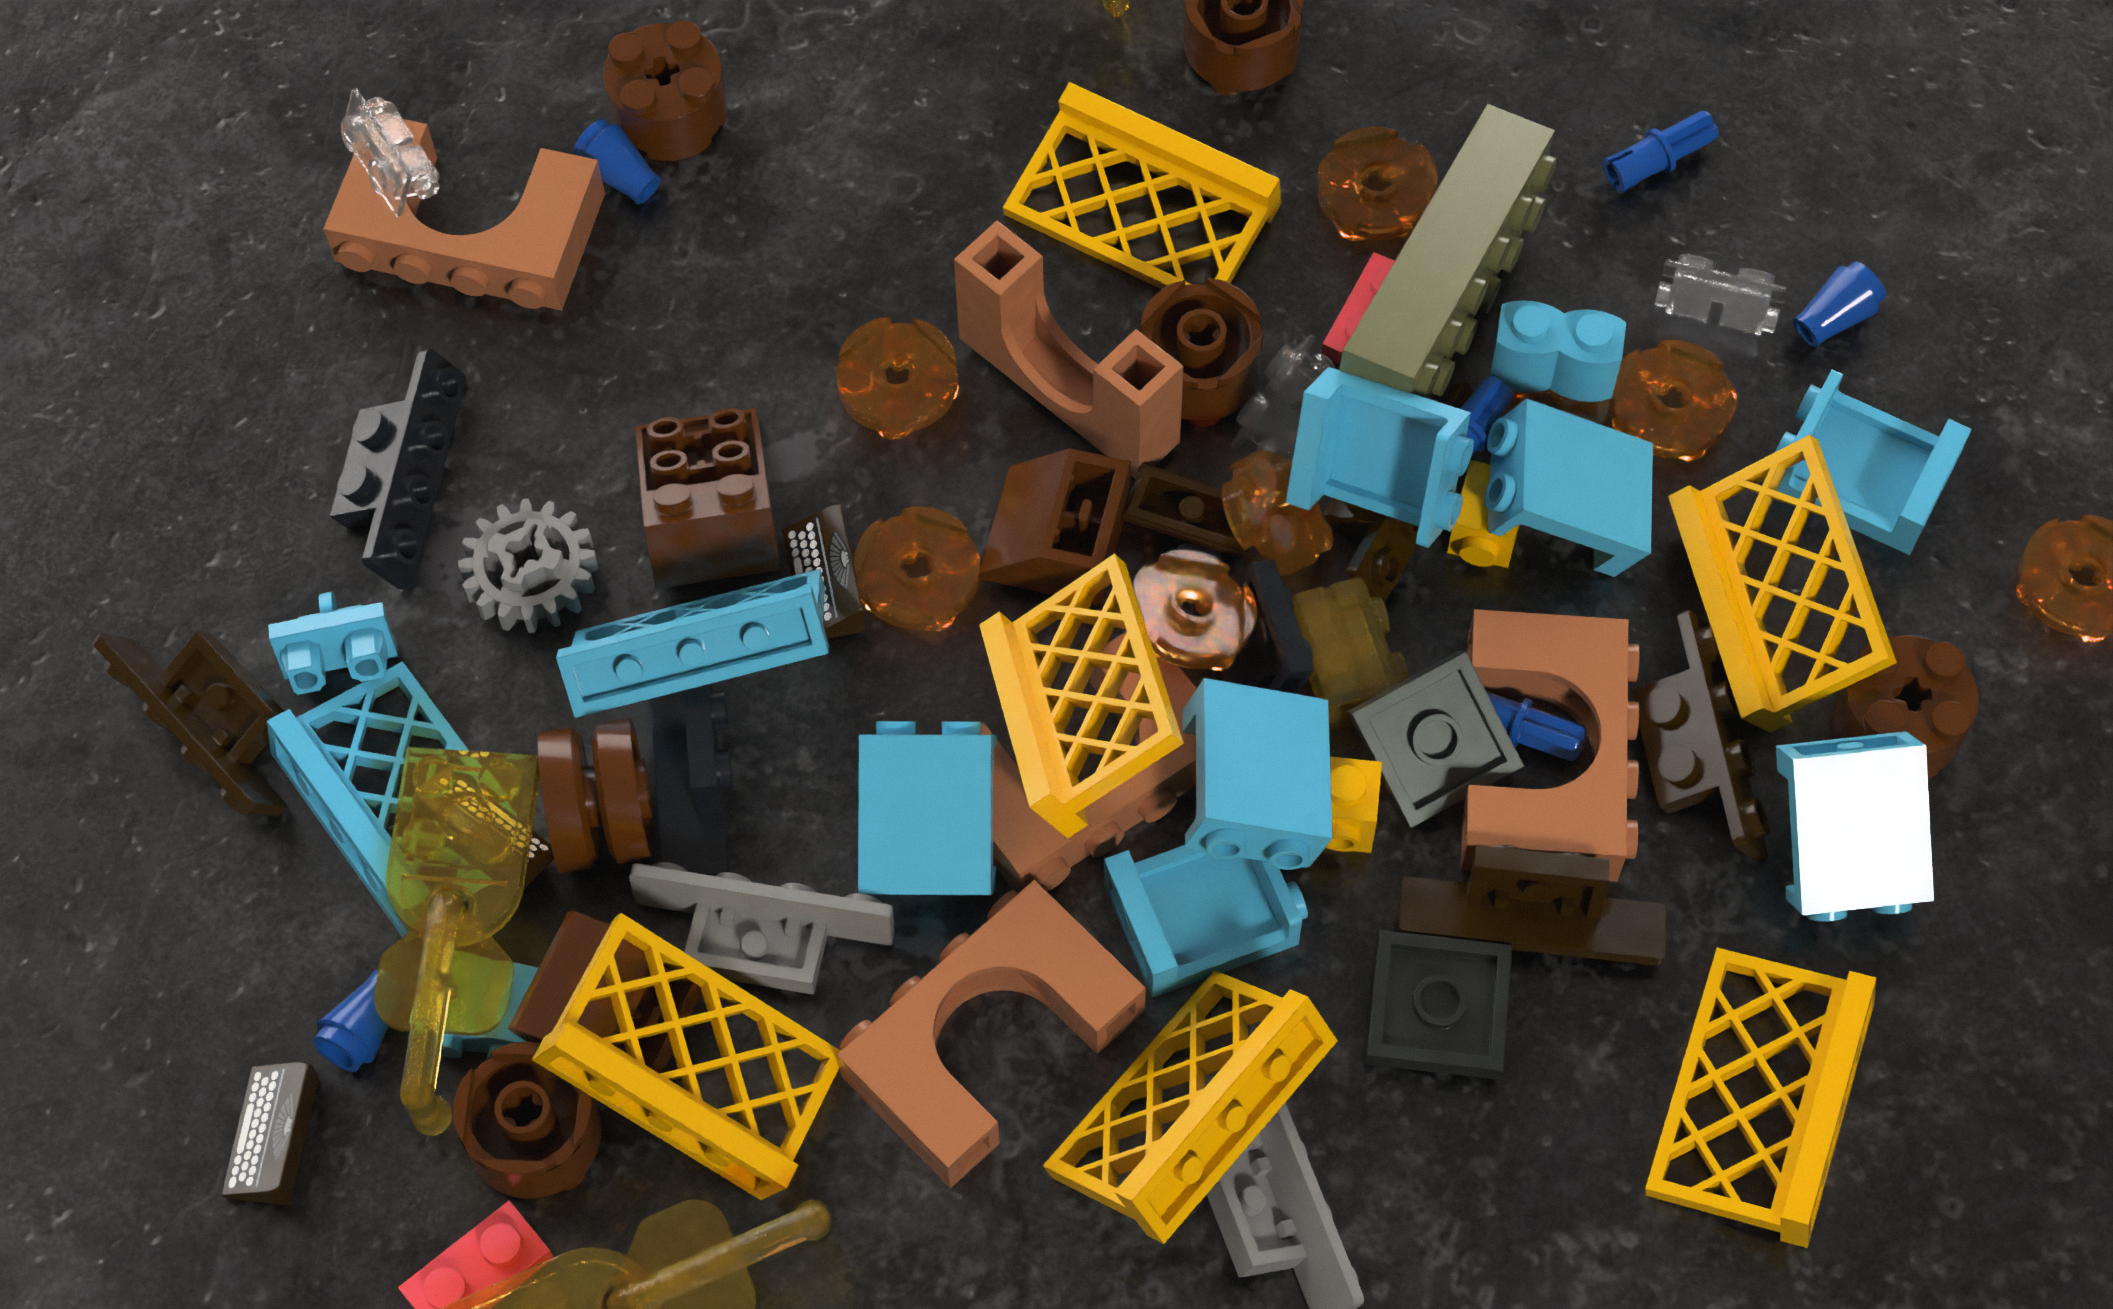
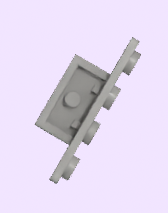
[629,862,895,995]
[1207,1103,1364,1309]

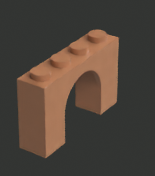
[323,112,605,311]
[954,220,1183,480]
[1461,609,1639,882]
[981,626,1196,893]
[837,880,1146,1189]

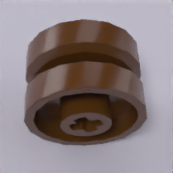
[537,718,653,873]

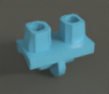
[268,592,398,695]

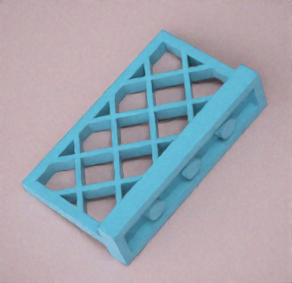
[556,569,829,718]
[267,661,522,944]

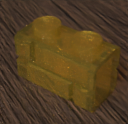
[1292,577,1409,732]

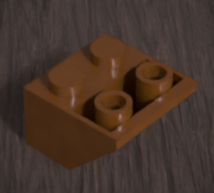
[979,448,1131,605]
[507,911,702,1074]

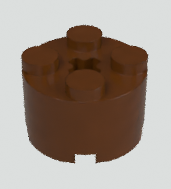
[1184,0,1303,96]
[603,20,728,161]
[1140,278,1263,427]
[1832,635,1979,780]
[453,1042,602,1199]

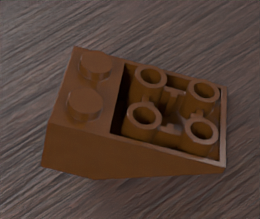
[635,408,781,589]

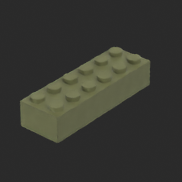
[1339,104,1557,399]

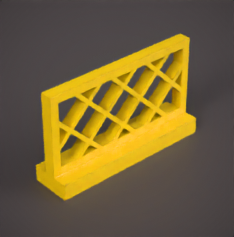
[1002,82,1282,289]
[1668,434,1897,733]
[979,554,1184,839]
[532,913,840,1200]
[1645,948,1876,1248]
[1043,970,1338,1244]

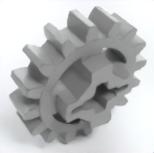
[458,498,599,633]

